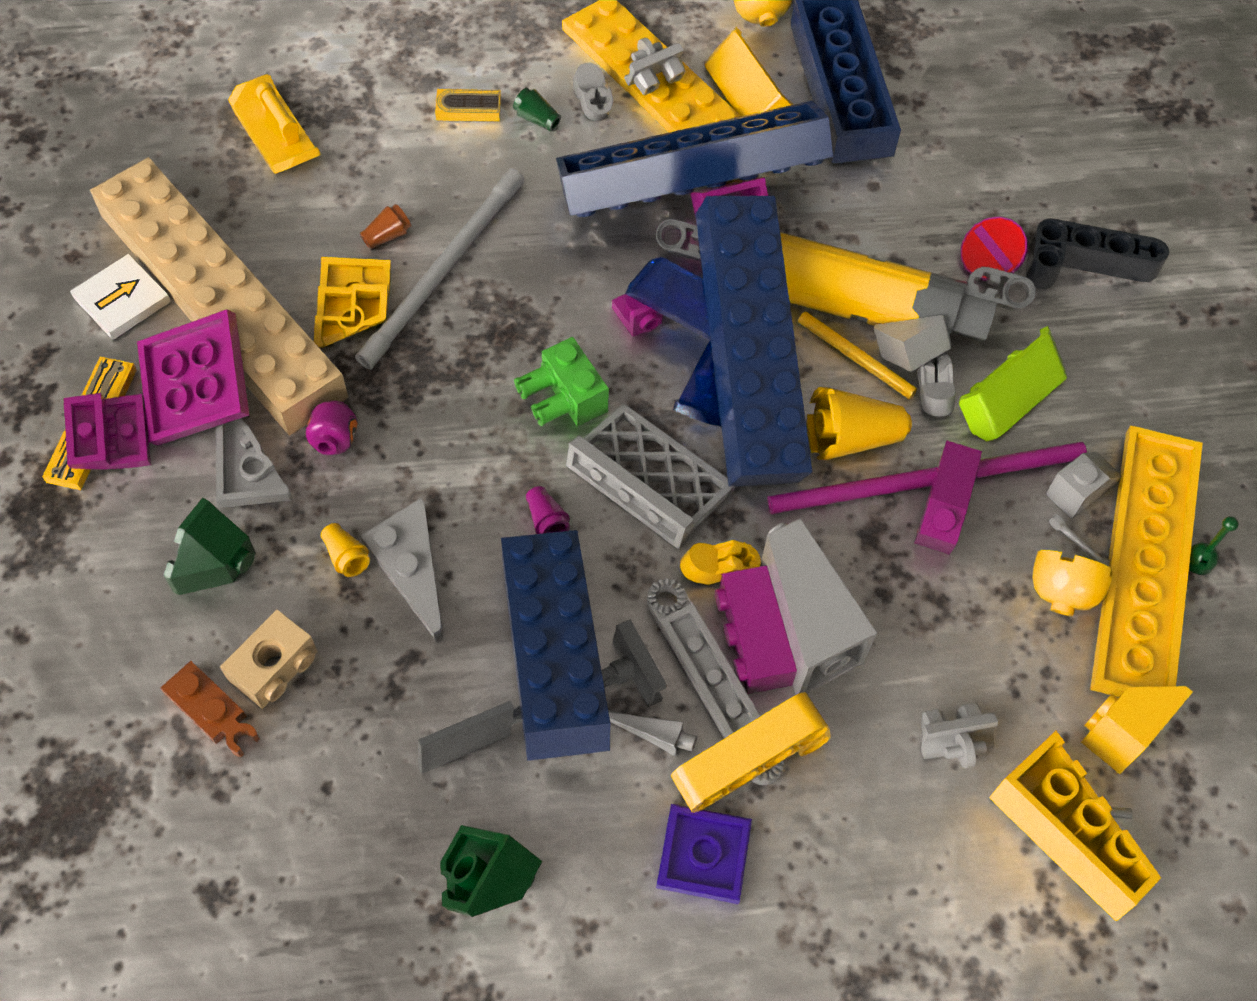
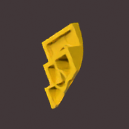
[314,257,391,349]

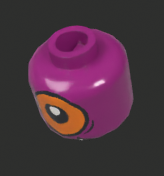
[305,401,358,455]

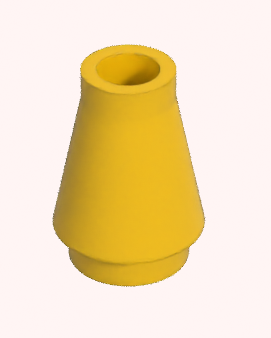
[320,523,370,577]

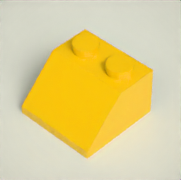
[1081,686,1193,774]

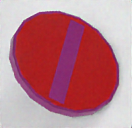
[961,216,1028,281]

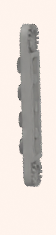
[647,578,784,785]

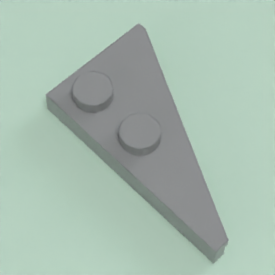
[216,418,292,508]
[360,498,442,639]

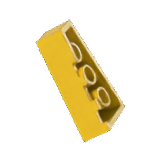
[989,730,1161,921]

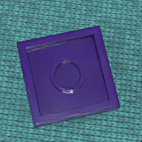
[656,804,752,904]

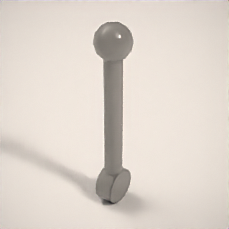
[1049,514,1110,566]

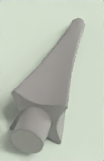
[608,710,697,756]

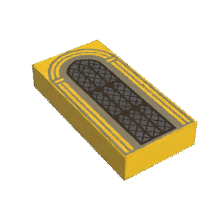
[435,89,501,122]

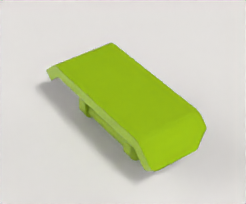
[959,326,1067,442]

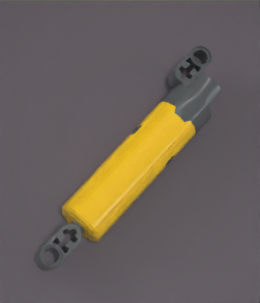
[656,219,1036,342]

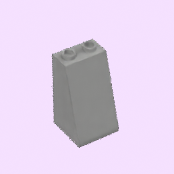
[760,519,877,695]

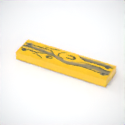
[42,356,137,490]

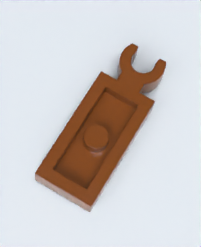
[160,661,260,757]

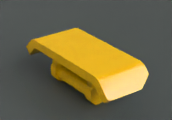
[704,27,793,116]
[228,74,321,174]

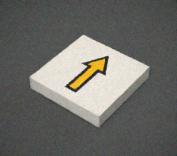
[70,254,171,340]

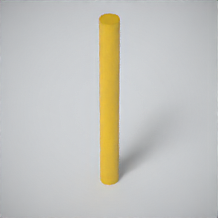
[798,311,918,400]

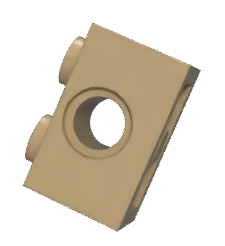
[220,609,318,709]

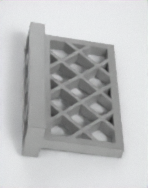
[566,403,735,549]

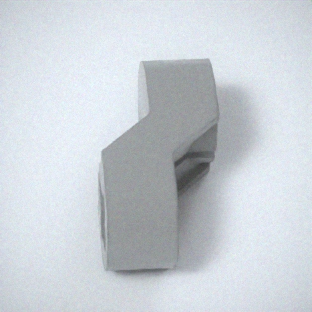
[573,63,613,121]
[917,352,956,416]

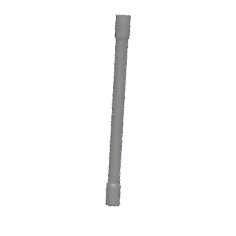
[355,169,525,369]

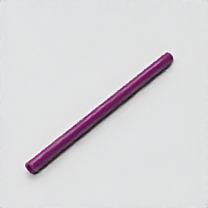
[767,442,1087,514]

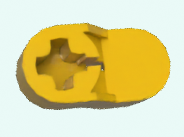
[680,540,761,585]

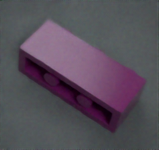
[715,565,797,694]

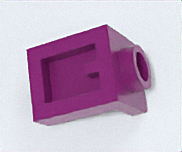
[612,286,664,337]

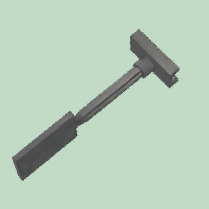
[418,619,667,774]

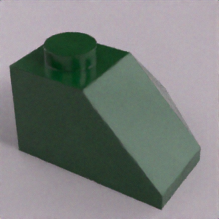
[163,497,256,595]
[440,825,543,917]

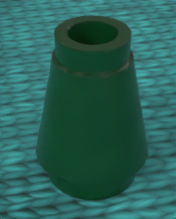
[513,87,561,132]

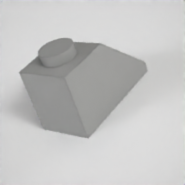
[1046,452,1121,519]

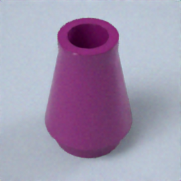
[526,486,570,534]

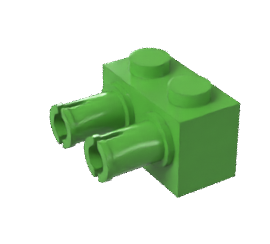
[514,337,609,427]

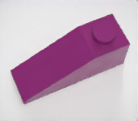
[914,440,982,555]

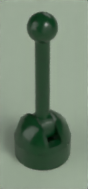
[1189,516,1239,575]

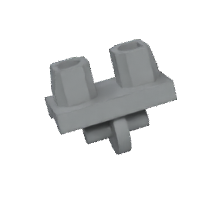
[624,38,686,96]
[921,703,998,768]

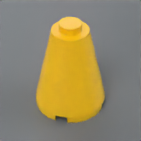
[806,387,912,460]

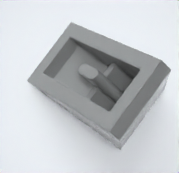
[874,315,951,372]

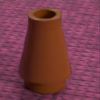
[359,204,412,250]

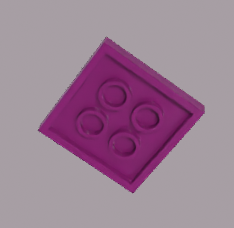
[137,309,249,446]

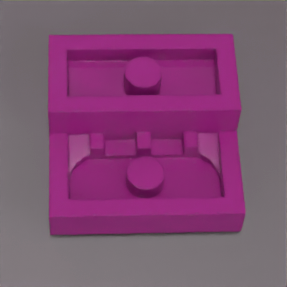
[63,393,151,469]

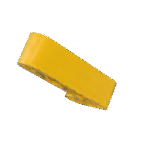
[671,692,831,813]

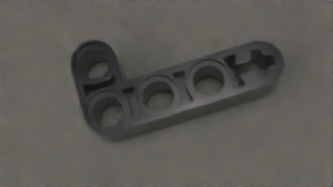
[1026,218,1169,289]

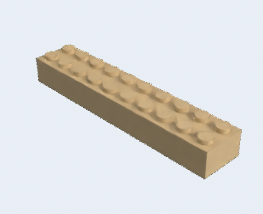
[90,157,348,436]

